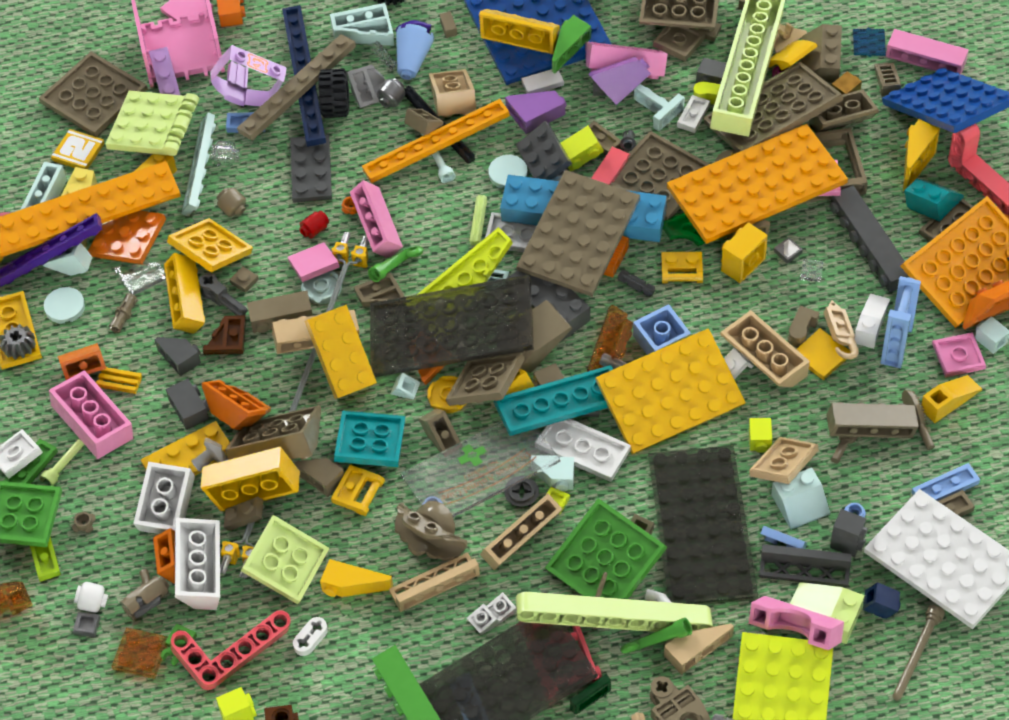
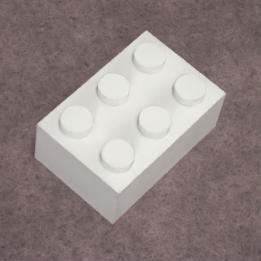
[133,462,195,534]

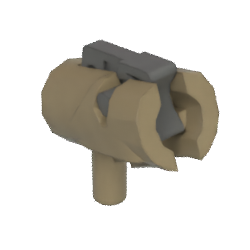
[120,569,170,621]

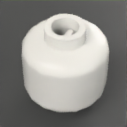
[74,582,108,613]

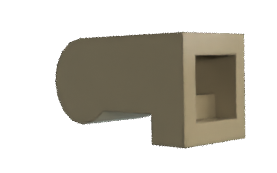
[788,306,820,348]

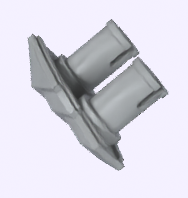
[191,437,229,471]

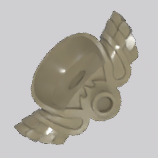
[394,501,468,561]

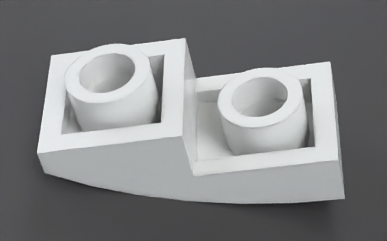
[467,592,517,635]

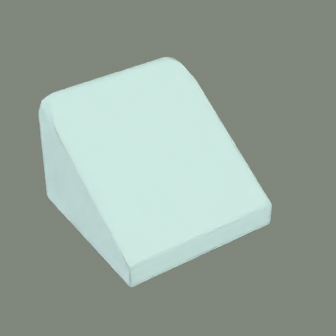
[390,372,420,399]

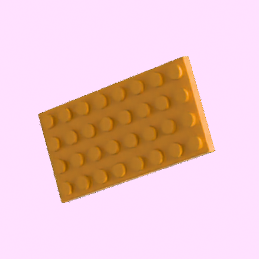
[667,124,848,244]

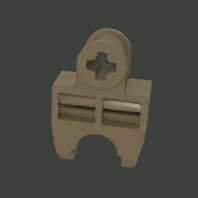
[650,676,710,720]

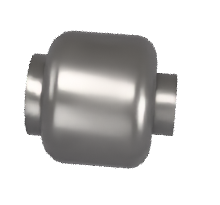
[377,78,405,108]

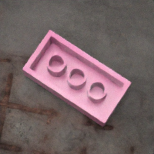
[49,370,133,459]

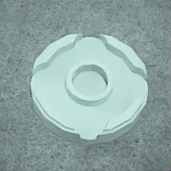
[488,155,528,189]
[301,270,342,304]
[44,287,85,324]

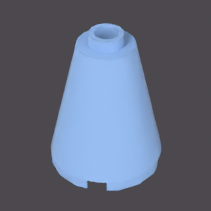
[396,24,434,80]

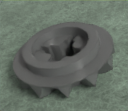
[504,477,539,509]

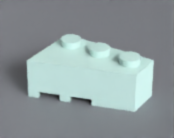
[330,3,394,46]

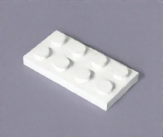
[535,419,631,482]

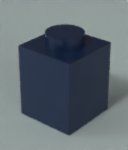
[863,582,901,619]

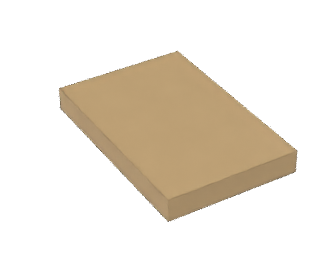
[749,437,819,484]

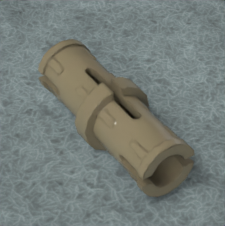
[108,293,138,333]

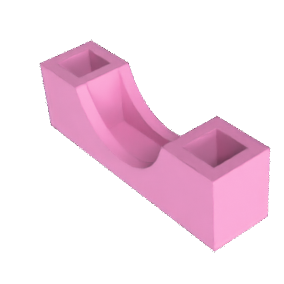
[749,596,844,650]

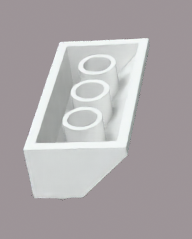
[175,518,220,610]

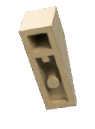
[664,623,734,675]

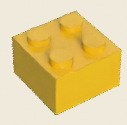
[721,222,768,283]

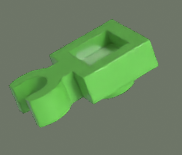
[161,624,197,666]

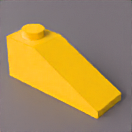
[320,559,393,597]

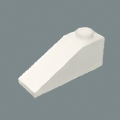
[855,294,890,349]

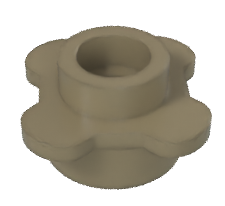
[72,512,96,533]

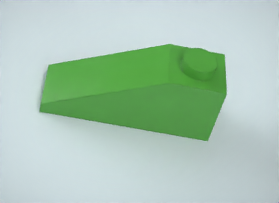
[552,15,591,73]

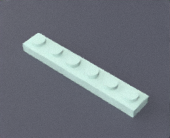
[181,112,216,216]

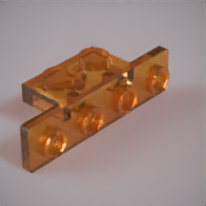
[587,305,633,372]

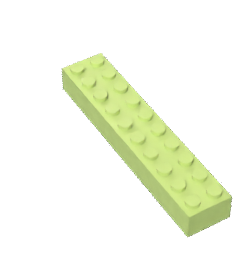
[710,0,785,137]

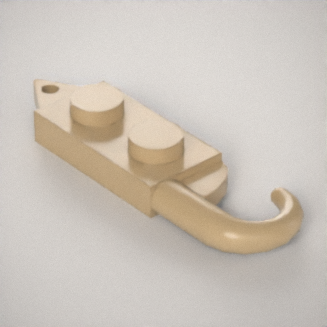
[823,300,859,360]

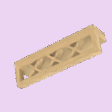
[389,552,480,612]

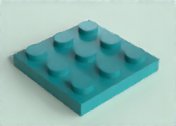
[334,411,406,467]

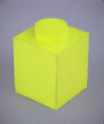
[749,418,772,453]

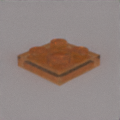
[111,627,168,679]

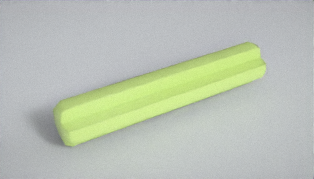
[469,195,487,246]

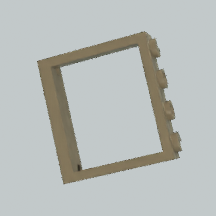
[801,128,868,204]

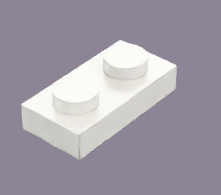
[677,95,710,133]

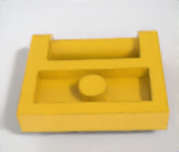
[661,252,703,284]
[331,465,385,516]

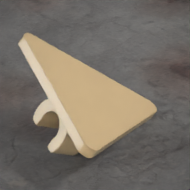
[774,23,807,53]

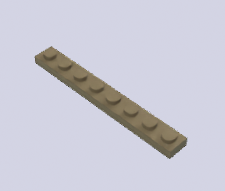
[237,34,356,141]

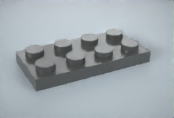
[290,135,332,203]

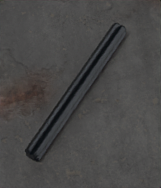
[404,86,475,164]

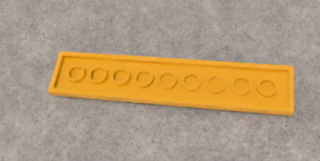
[0,161,181,258]

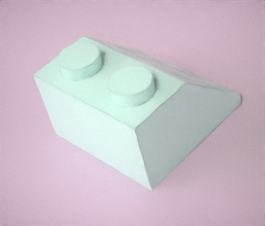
[771,468,830,530]

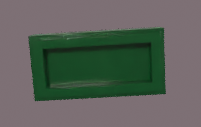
[570,674,611,715]

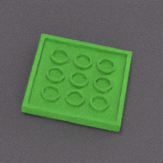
[545,498,667,599]

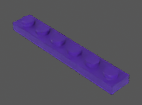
[0,213,102,287]

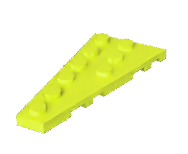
[405,227,513,346]

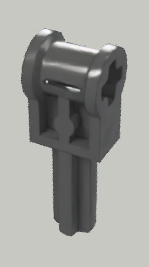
[199,273,248,316]

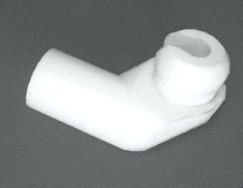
[645,589,672,603]

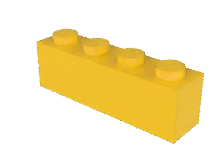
[164,253,205,334]

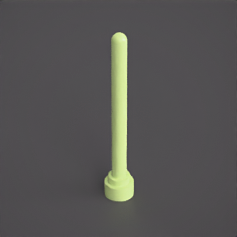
[39,439,85,486]

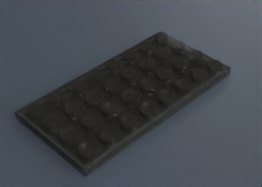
[370,274,534,377]
[648,445,758,605]
[395,621,598,720]

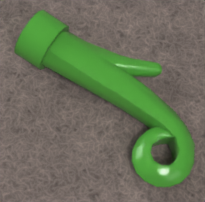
[368,246,424,282]
[620,617,692,654]

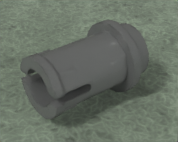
[620,130,636,151]

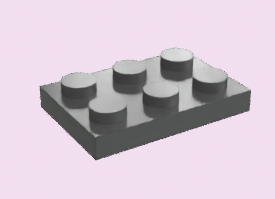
[516,121,572,180]

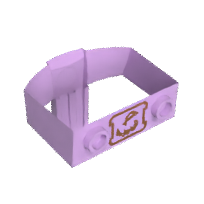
[210,45,286,106]

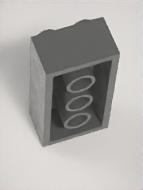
[505,271,590,343]

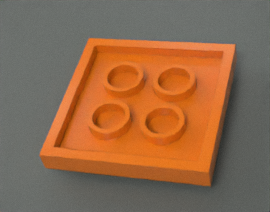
[88,210,166,265]

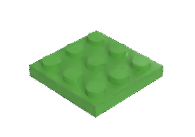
[0,481,62,547]

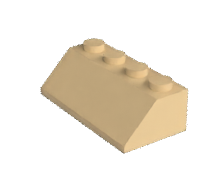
[720,310,810,387]

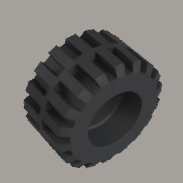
[318,68,349,118]

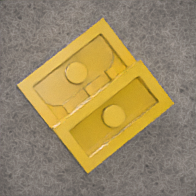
[768,40,818,71]

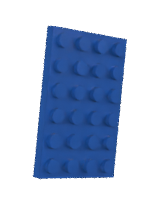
[882,68,1009,133]

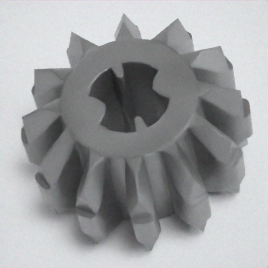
[0,324,36,360]

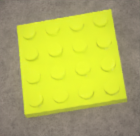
[732,632,833,720]

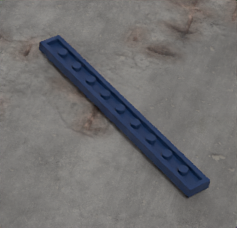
[282,5,326,147]

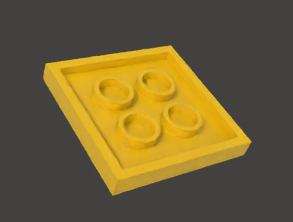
[167,218,253,272]

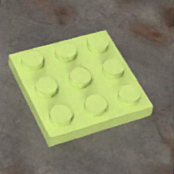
[241,515,329,604]

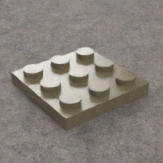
[446,352,525,406]

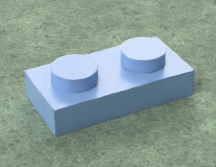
[760,526,807,549]

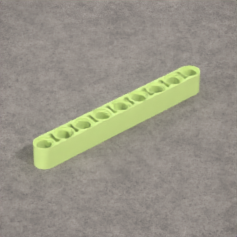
[516,592,713,632]

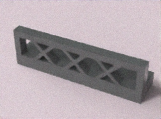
[759,544,852,587]

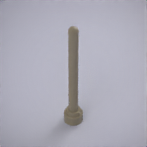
[893,605,945,701]

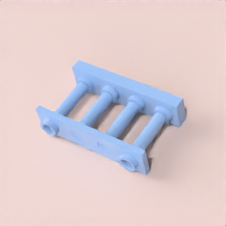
[880,276,921,369]

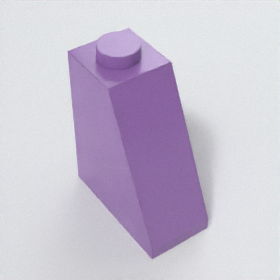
[588,57,651,105]
[505,90,567,134]

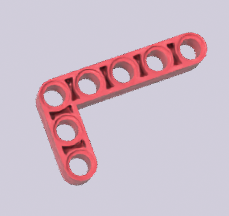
[948,124,1009,216]
[171,610,290,690]

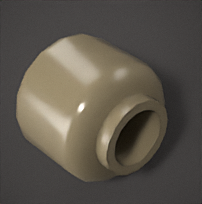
[217,188,246,217]

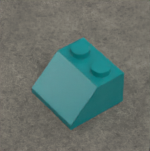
[904,178,964,222]

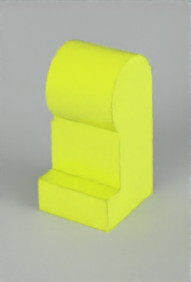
[693,82,721,105]

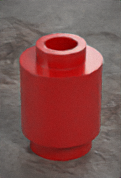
[299,210,329,239]

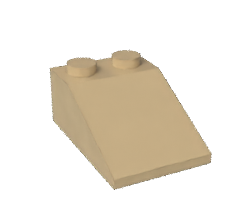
[429,69,476,117]

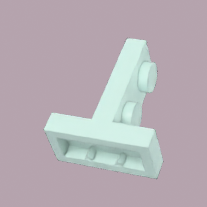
[634,84,685,131]

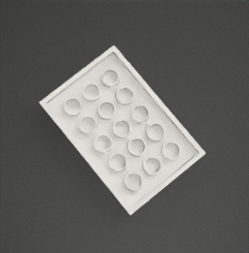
[864,489,1009,629]

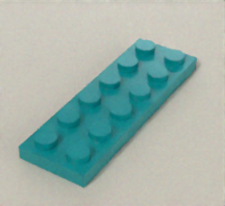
[494,365,613,436]

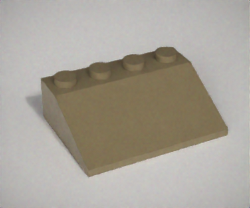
[639,0,720,30]
[225,405,321,460]

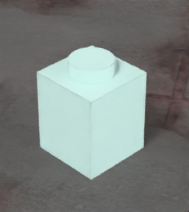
[975,316,1009,354]

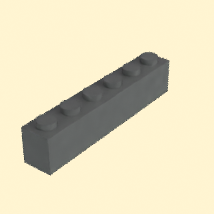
[830,185,910,293]

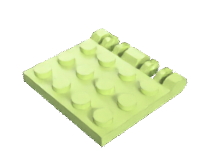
[105,90,199,156]

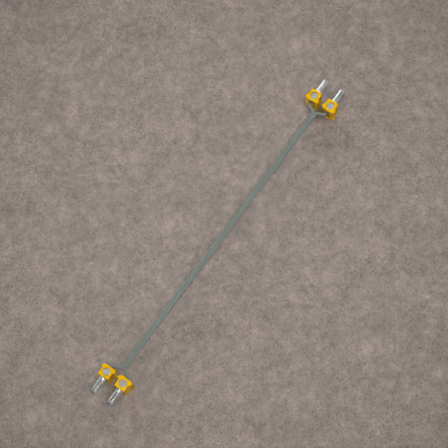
[220,232,369,579]

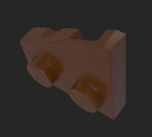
[203,315,246,355]

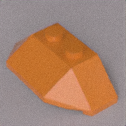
[962,279,1009,330]
[202,380,271,430]

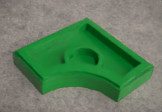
[663,213,705,246]

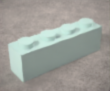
[20,162,67,210]

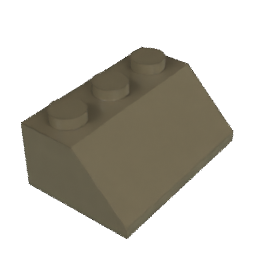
[801,24,842,83]
[809,89,879,133]

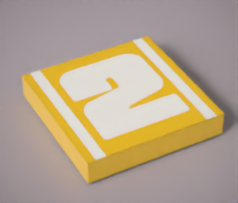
[51,129,105,169]

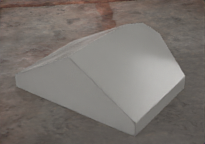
[347,64,385,108]

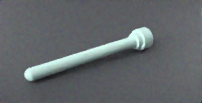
[421,134,456,183]

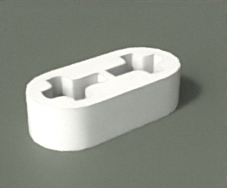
[293,617,328,656]

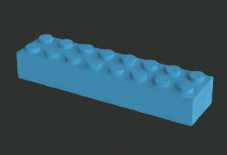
[500,175,667,242]

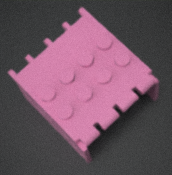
[131,0,225,88]

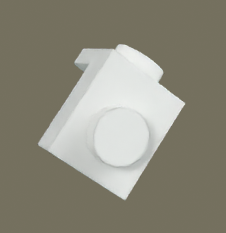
[724,348,754,379]

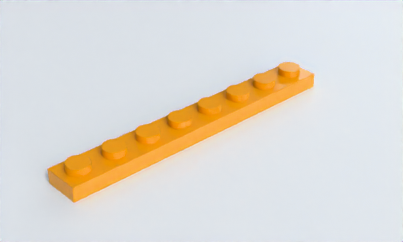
[362,99,510,184]

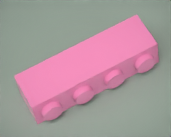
[886,29,969,74]
[350,180,403,258]

